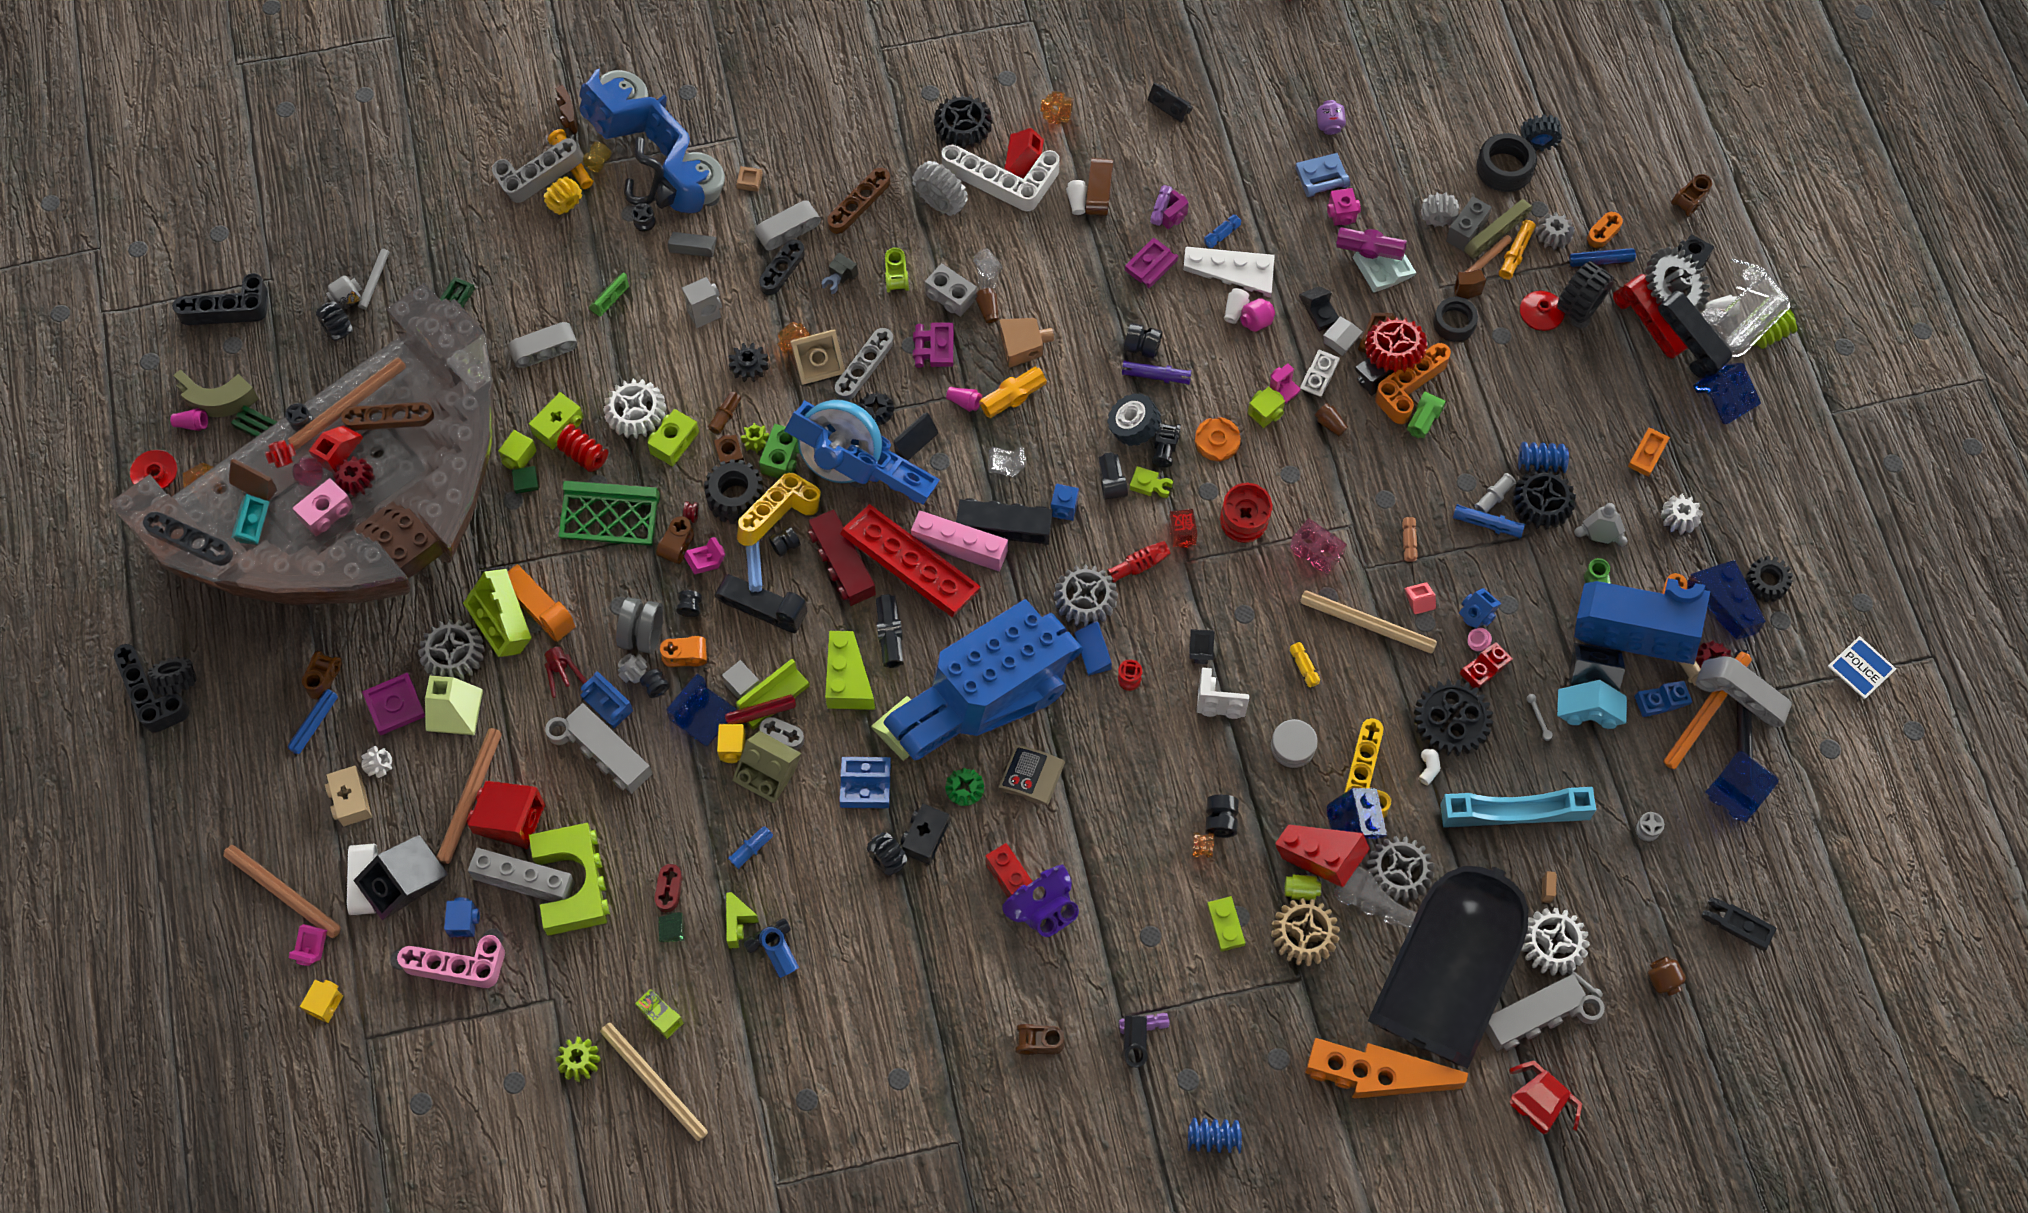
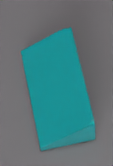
[230,494,269,545]

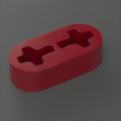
[655,864,683,913]

